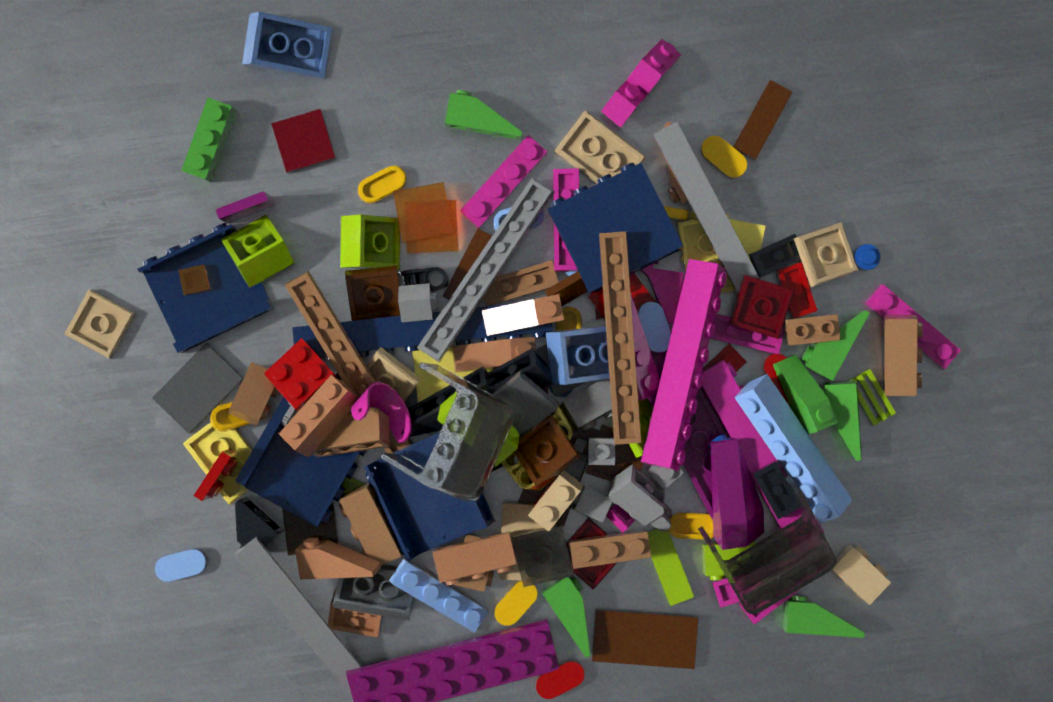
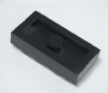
[749,234,801,278]
[752,460,801,519]

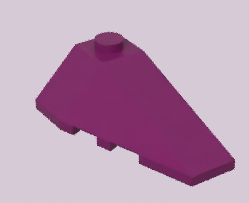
[711,439,764,550]

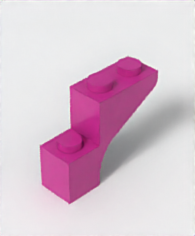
[601,39,682,128]
[640,261,684,324]

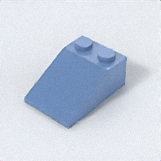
[242,12,332,79]
[546,326,609,385]

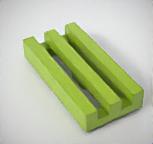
[850,369,896,426]

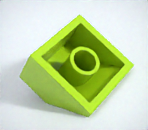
[340,214,400,269]
[221,215,295,288]

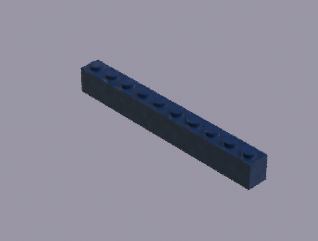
[292,304,553,360]

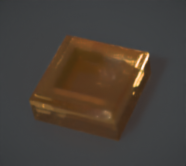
[178,265,210,295]

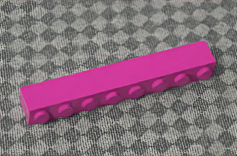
[641,259,727,472]
[701,360,824,557]

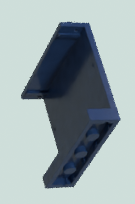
[547,163,683,295]
[137,223,274,353]
[235,396,368,528]
[364,428,496,561]

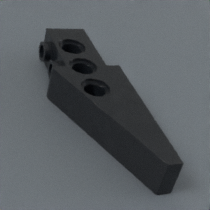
[403,348,553,437]

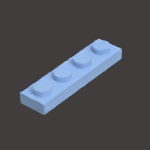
[389,559,489,633]

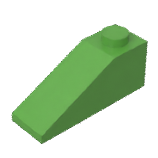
[445,90,522,140]
[801,310,870,381]
[773,355,838,434]
[822,380,862,461]
[542,573,590,658]
[783,595,865,638]

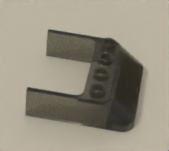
[380,362,515,501]
[698,475,836,614]

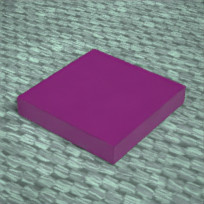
[215,191,275,224]

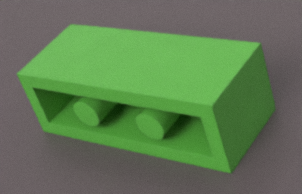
[181,98,237,182]

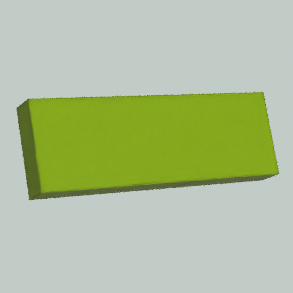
[647,528,694,606]

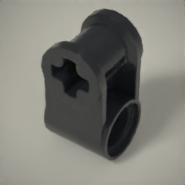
[398,267,449,292]

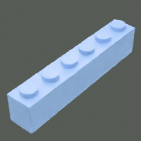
[734,374,852,523]

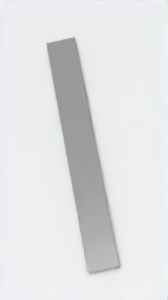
[653,122,760,294]
[417,178,553,363]
[235,537,362,697]

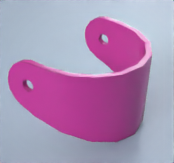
[351,382,412,443]

